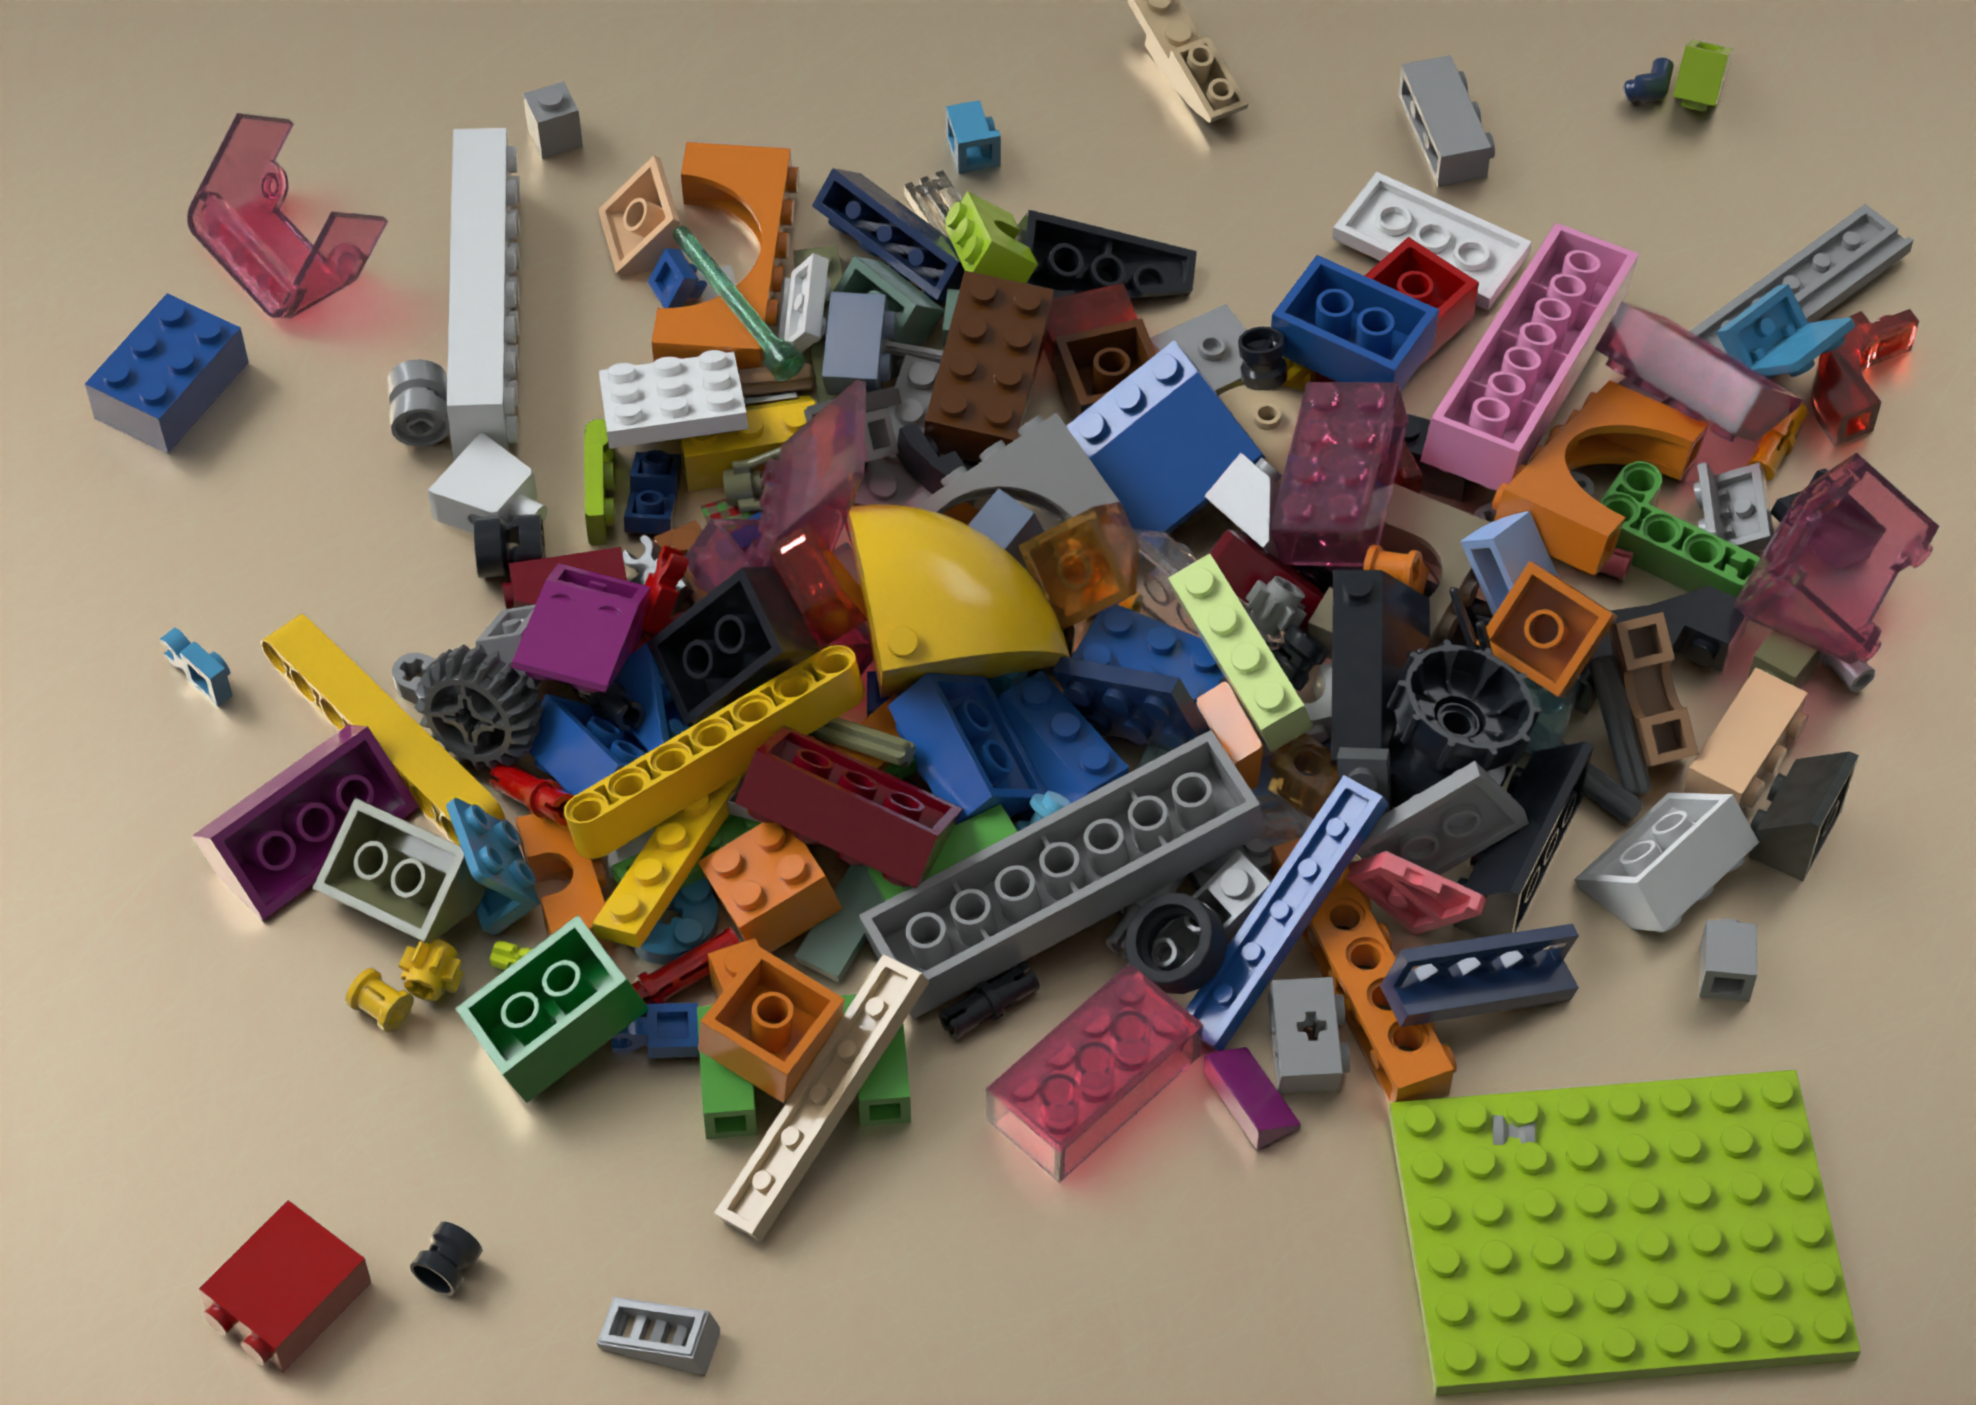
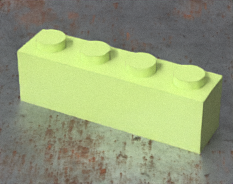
[1168,554,1314,752]

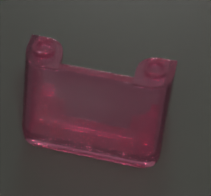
[1734,452,1940,664]

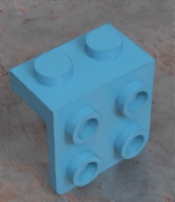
[1716,284,1855,380]
[446,798,540,936]

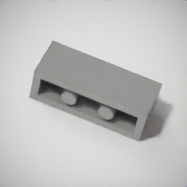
[1398,55,1495,187]

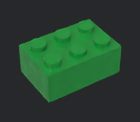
[455,915,650,1103]

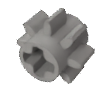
[1246,576,1307,636]

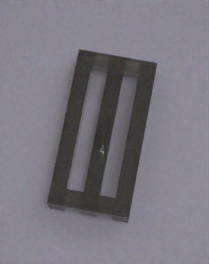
[904,170,962,239]

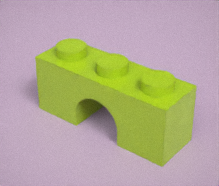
[945,191,1038,284]

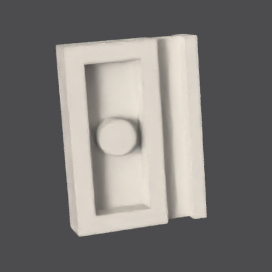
[773,253,831,363]

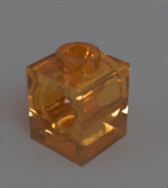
[1268,733,1338,820]

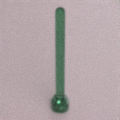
[673,226,805,381]

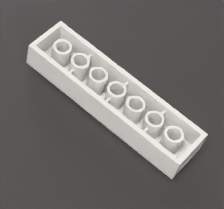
[447,128,520,461]

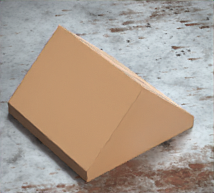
[598,155,683,277]

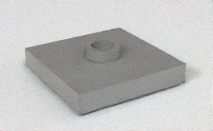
[1150,304,1247,395]

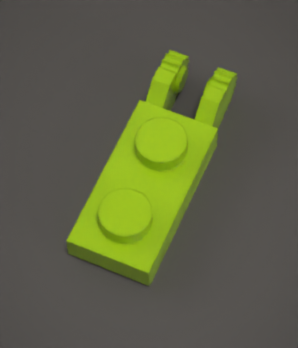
[584,418,615,545]

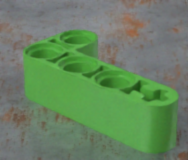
[1600,461,1768,613]

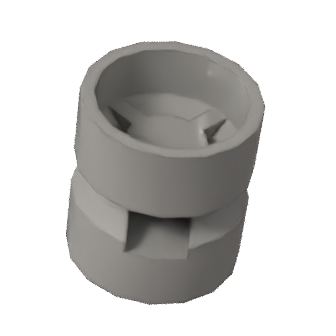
[388,359,450,447]

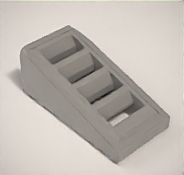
[597,1297,720,1375]

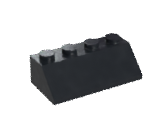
[1453,742,1594,938]

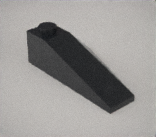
[1015,210,1197,303]
[1331,570,1430,766]

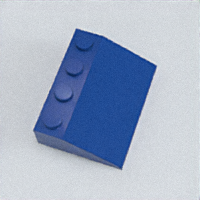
[1067,340,1266,574]

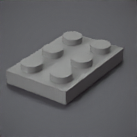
[1357,761,1529,875]

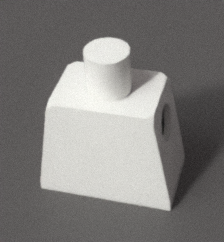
[428,433,548,534]

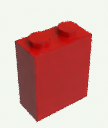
[199,1200,371,1373]

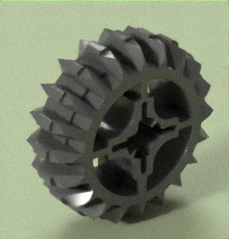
[414,644,544,770]

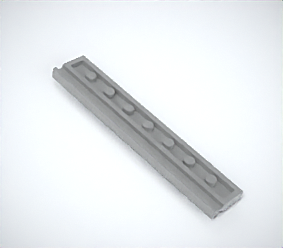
[1619,204,1914,415]

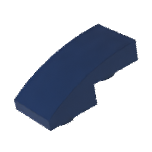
[624,450,682,534]

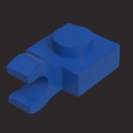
[612,1003,699,1058]

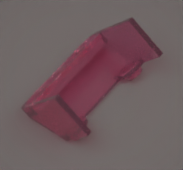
[187,113,388,319]

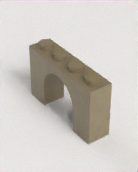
[1308,483,1491,660]

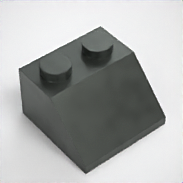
[1749,751,1859,881]

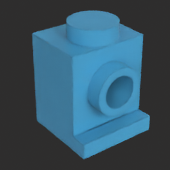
[946,100,1001,174]

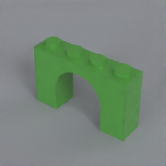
[697,994,911,1139]

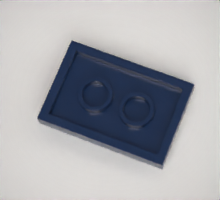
[1052,656,1210,750]

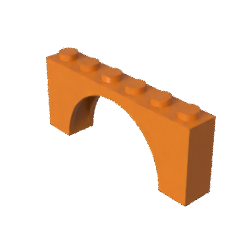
[651,142,799,369]
[1491,380,1709,576]

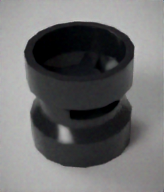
[1238,326,1288,390]
[1271,623,1330,691]
[410,1221,483,1296]

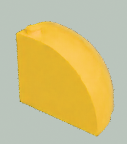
[846,504,1070,698]

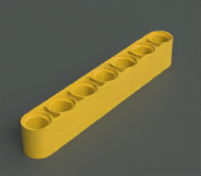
[261,613,505,846]
[564,645,865,859]

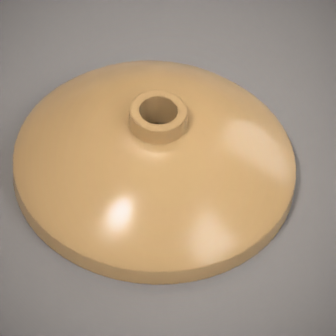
[1219,385,1335,494]

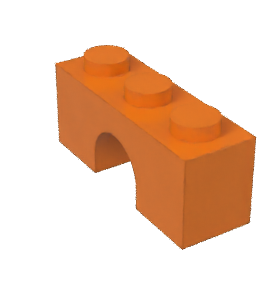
[515,814,615,951]

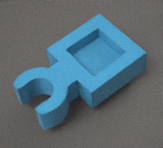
[160,627,232,707]

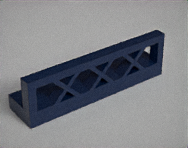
[1380,924,1579,1027]

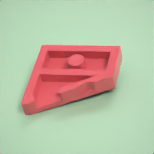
[1347,851,1486,935]

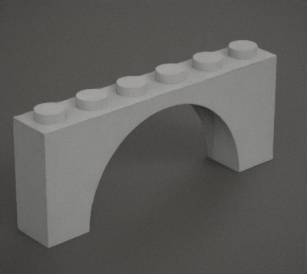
[820,413,1122,650]

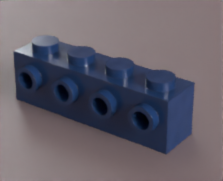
[812,168,965,305]

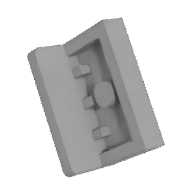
[1693,462,1776,553]

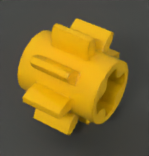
[398,939,464,1001]

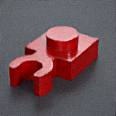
[643,545,689,635]

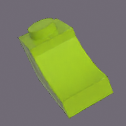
[1673,39,1734,111]

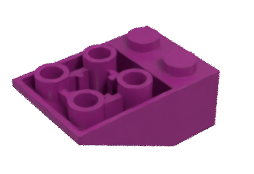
[511,563,650,693]

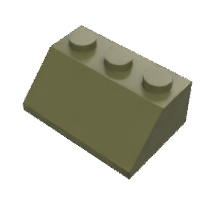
[313,798,487,944]

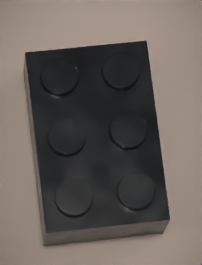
[646,567,819,726]

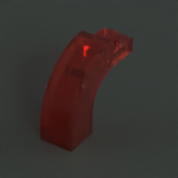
[1811,309,1920,446]

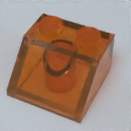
[1018,502,1140,631]

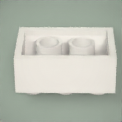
[1574,792,1759,932]

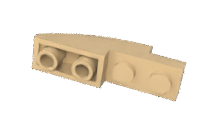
[1127,0,1249,123]

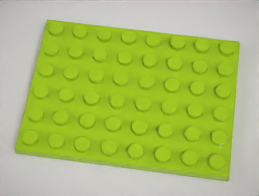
[1388,1070,1861,1396]

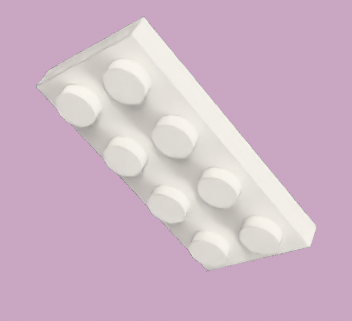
[1332,172,1532,310]

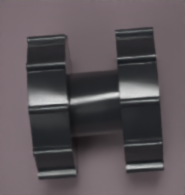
[1387,639,1542,808]

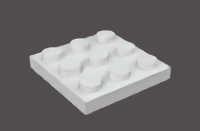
[599,350,749,449]

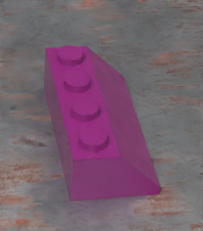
[192,725,419,920]

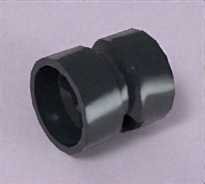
[474,513,546,578]

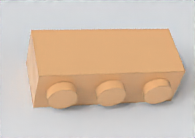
[1683,667,1809,810]

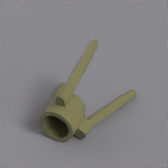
[723,434,823,515]

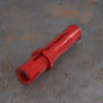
[489,763,575,826]
[631,927,740,1004]

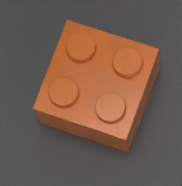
[1476,561,1618,698]
[698,822,843,953]
[698,946,845,1103]

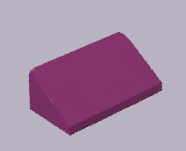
[1203,1047,1301,1150]

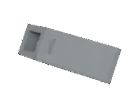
[1151,850,1272,971]

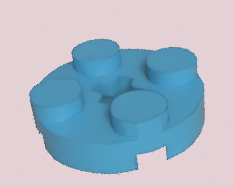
[632,878,719,965]

